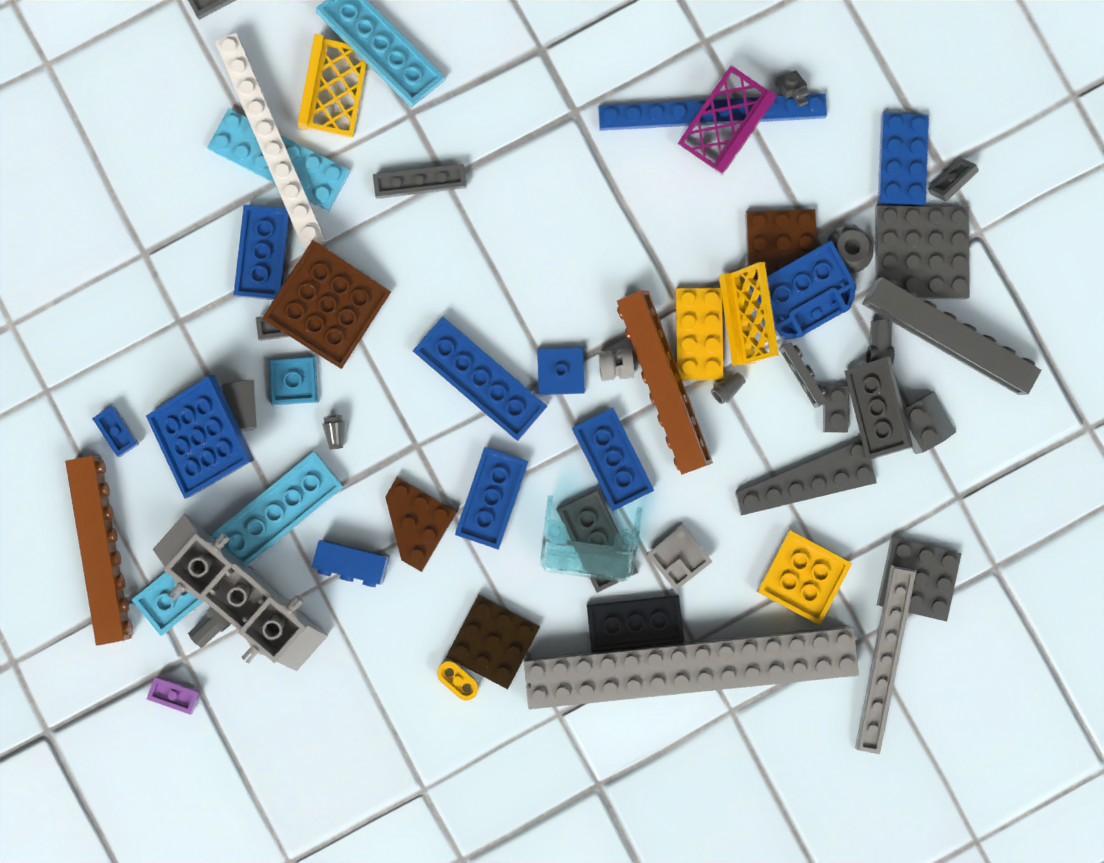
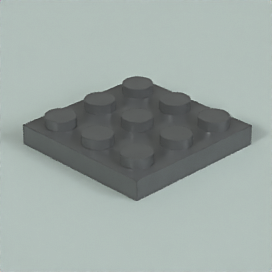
[876,537,962,622]

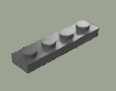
[373,163,467,199]

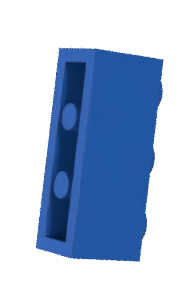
[311,540,390,588]

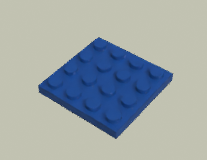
[146,375,254,499]

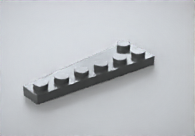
[735,440,877,516]

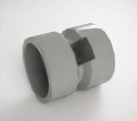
[598,348,634,381]

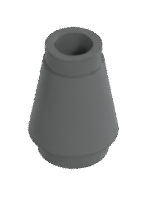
[711,372,746,404]
[322,415,345,449]

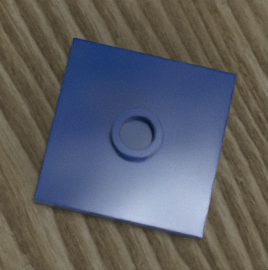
[537,347,585,396]

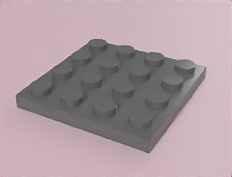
[875,206,970,299]

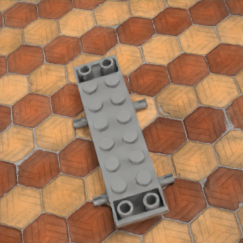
[153,514,328,671]

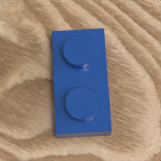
[92,406,139,457]

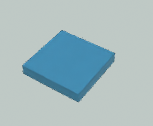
[269,356,318,406]

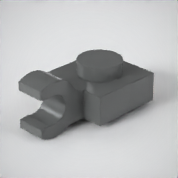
[775,70,809,106]

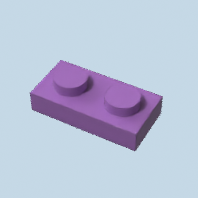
[147,676,201,715]

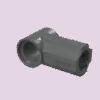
[866,320,895,366]
[188,608,231,648]

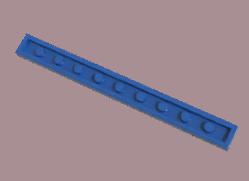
[598,93,827,131]

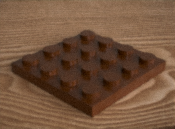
[261,240,391,369]

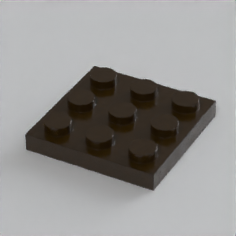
[446,594,540,690]

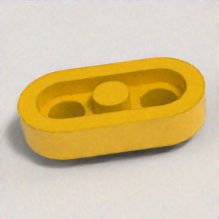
[437,660,479,701]

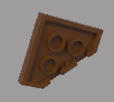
[385,477,457,572]

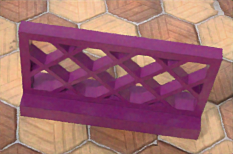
[677,65,777,176]

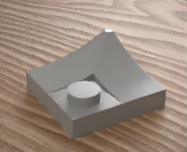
[646,523,712,590]

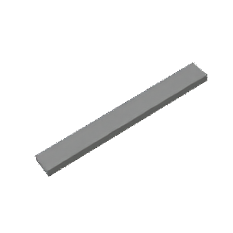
[855,565,916,754]

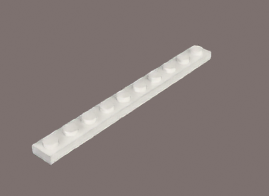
[215,33,326,250]

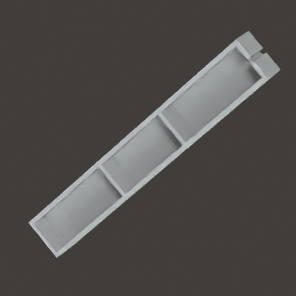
[524,626,859,710]

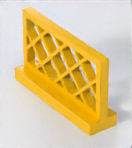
[298,34,367,138]
[719,262,779,366]

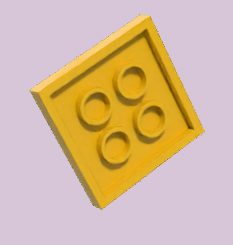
[756,530,852,625]

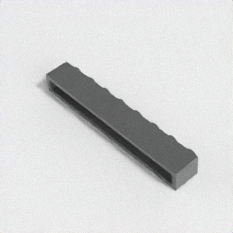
[862,277,1042,395]

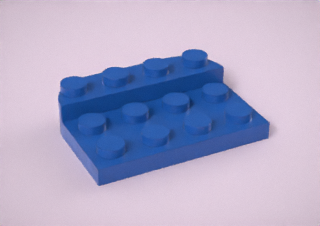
[750,240,857,339]

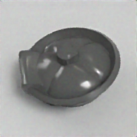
[826,224,874,273]

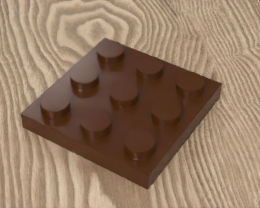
[745,209,817,281]

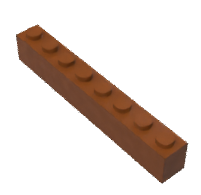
[617,290,713,475]
[65,455,133,646]

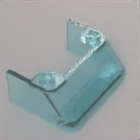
[540,495,642,582]

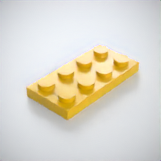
[675,288,723,381]

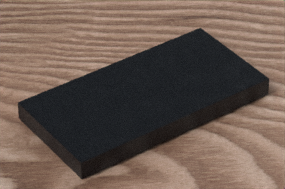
[586,595,684,652]

